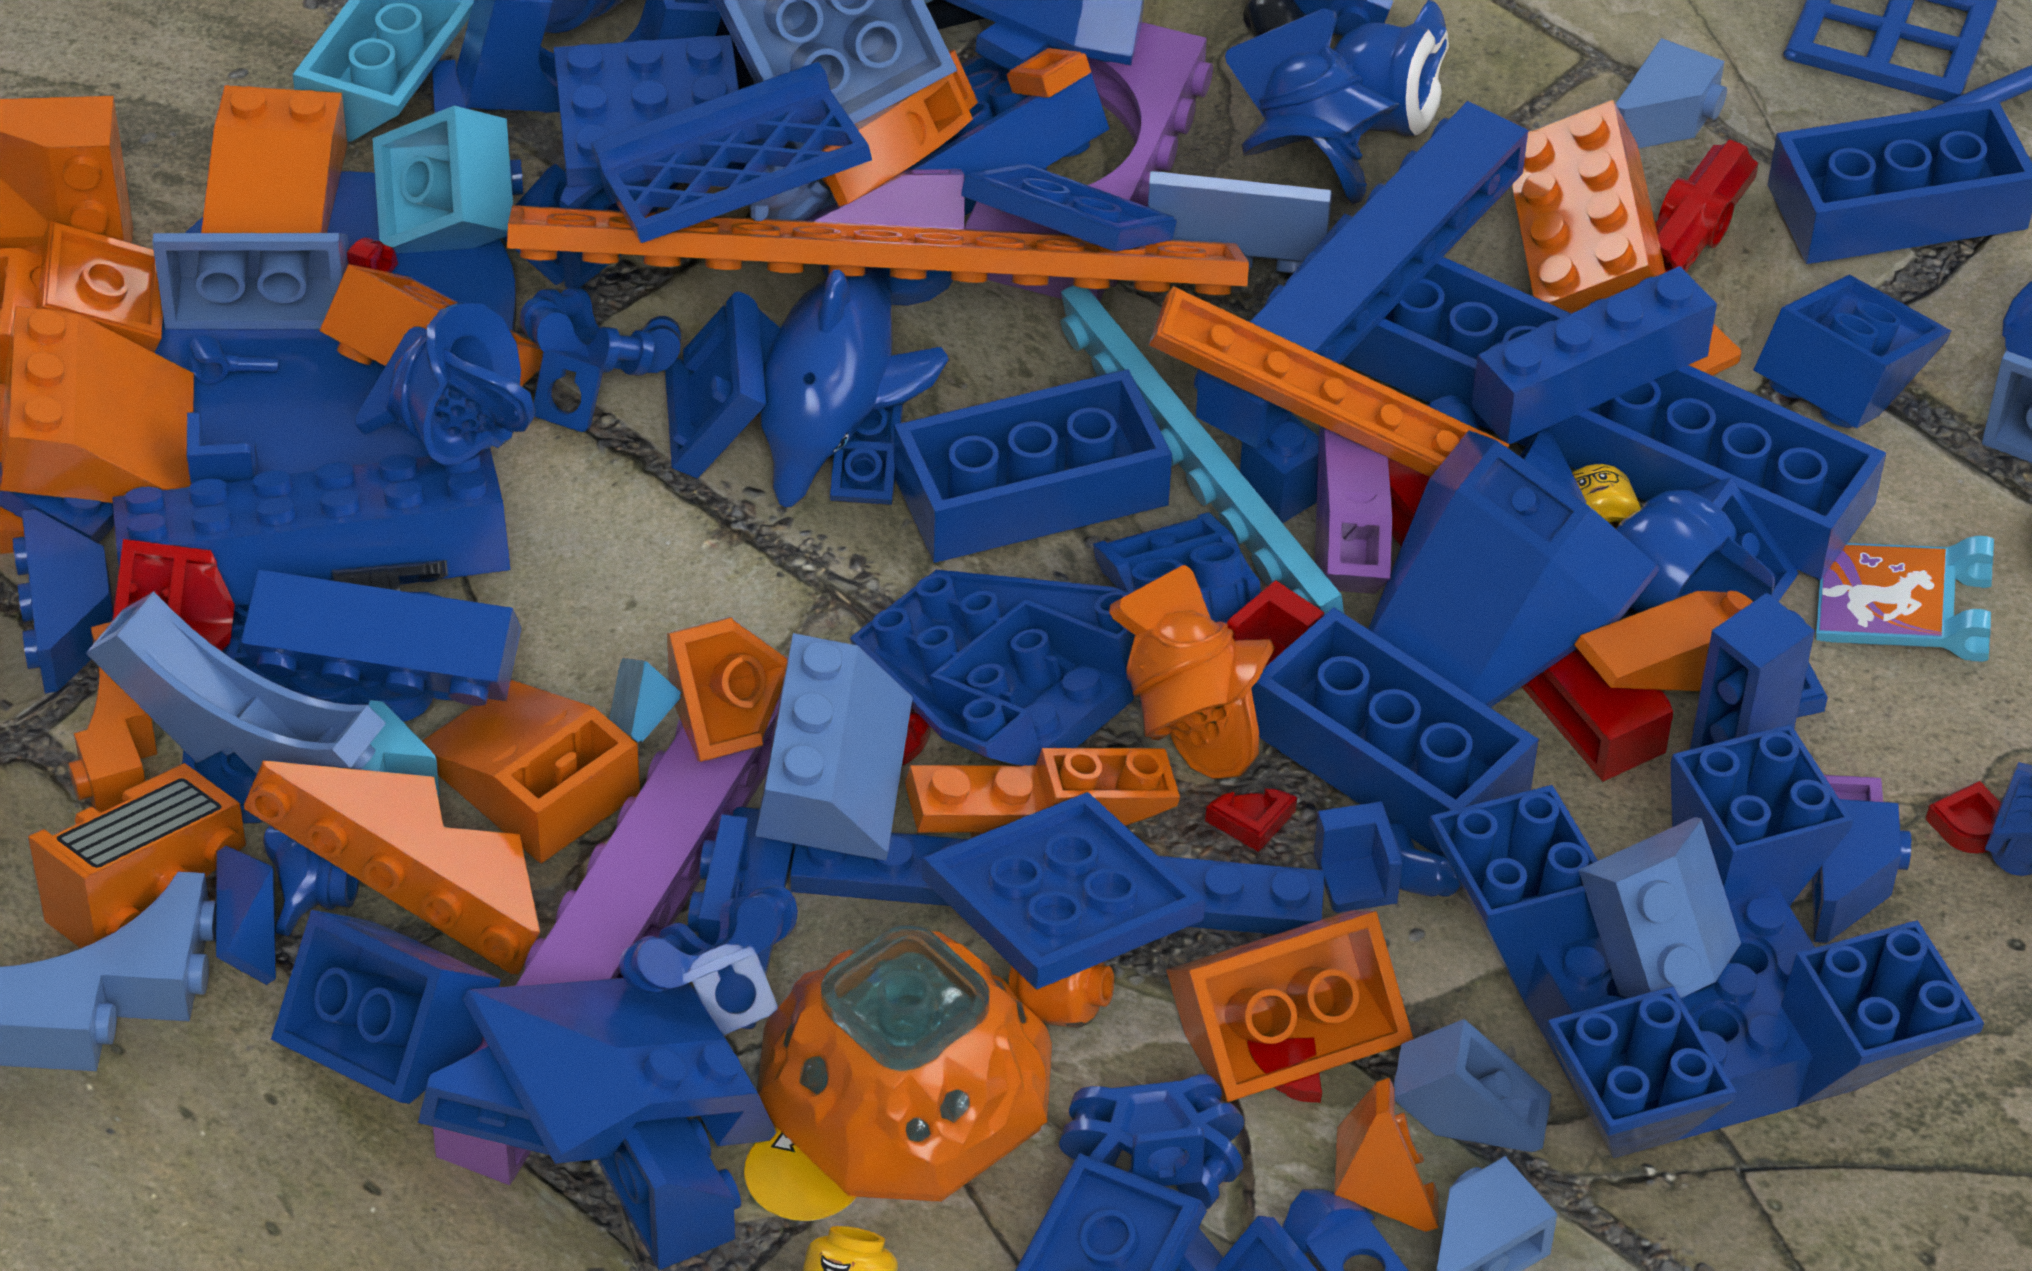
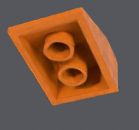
[201,85,347,233]

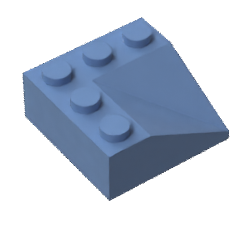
[713,0,957,149]

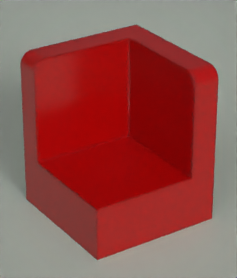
[1226,580,1325,667]

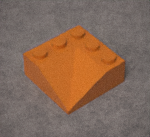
[0,96,133,255]

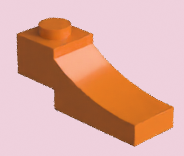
[68,622,157,813]

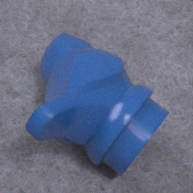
[263,825,359,936]

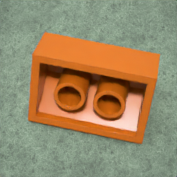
[319,264,543,387]
[1166,911,1414,1102]

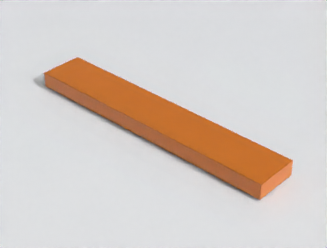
[1149,286,1510,477]

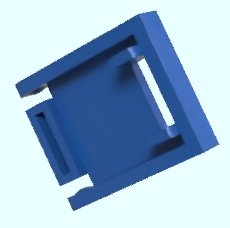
[665,291,767,479]

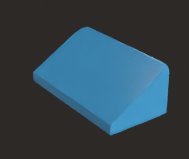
[609,658,681,742]

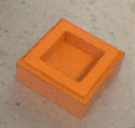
[1006,48,1091,98]

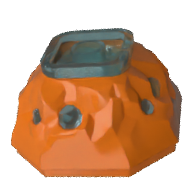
[757,925,1052,1202]

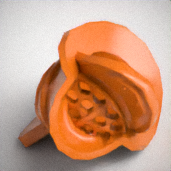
[1109,565,1275,779]

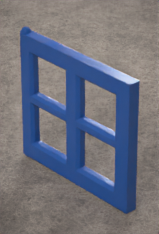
[1784,0,1998,102]

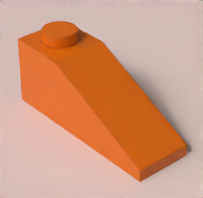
[1574,590,1753,691]

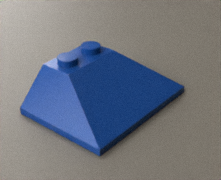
[462,978,776,1164]

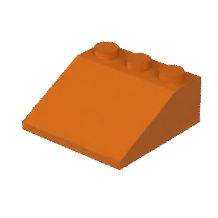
[0,306,194,503]

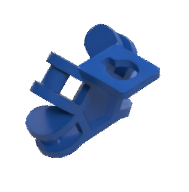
[520,288,681,432]
[619,885,798,1035]
[1059,1074,1244,1209]

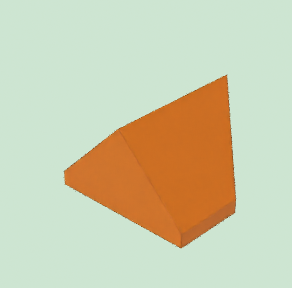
[667,617,788,762]
[1335,1078,1439,1232]

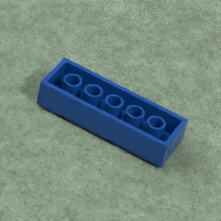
[112,448,511,606]

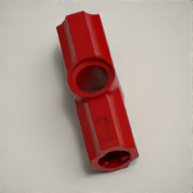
[1655,139,1759,272]

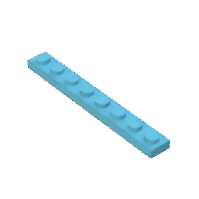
[1060,285,1344,615]

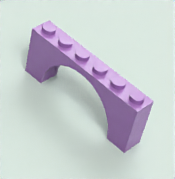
[964,22,1213,302]

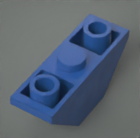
[13,509,114,693]

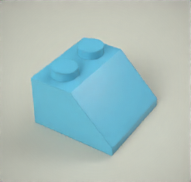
[372,106,513,253]

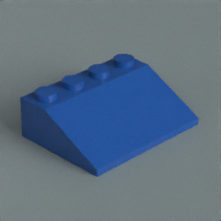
[908,54,1109,216]

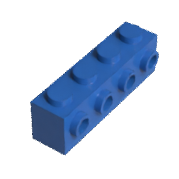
[1471,266,1717,444]
[241,569,522,706]

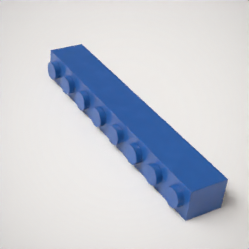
[1194,101,1528,449]

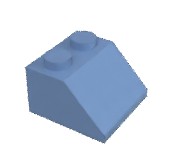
[1579,817,1741,998]

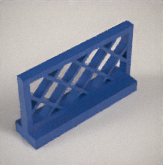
[591,62,872,243]

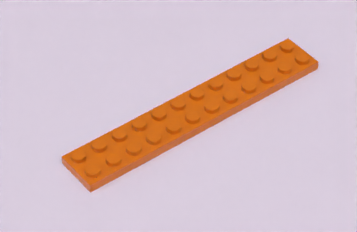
[507,205,1249,295]

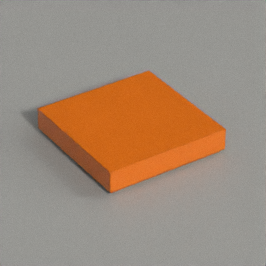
[37,221,163,353]

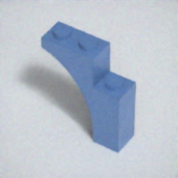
[86,592,386,774]
[0,872,216,1071]

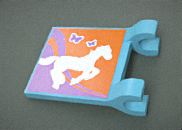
[1816,536,1994,662]

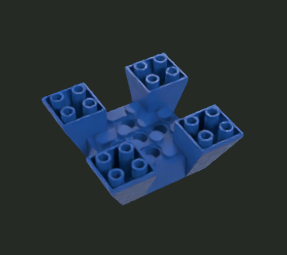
[1428,724,1984,1158]

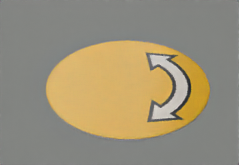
[744,1128,857,1221]

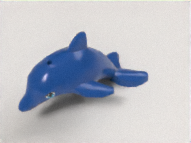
[758,265,953,507]

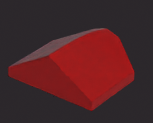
[112,539,235,652]

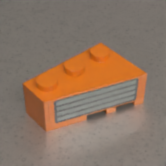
[28,763,246,948]

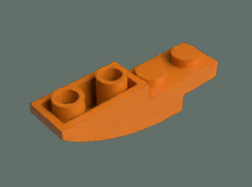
[822,50,978,206]
[905,748,1180,838]

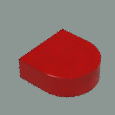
[1925,781,2001,853]

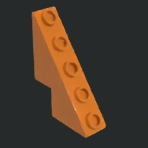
[244,760,540,975]

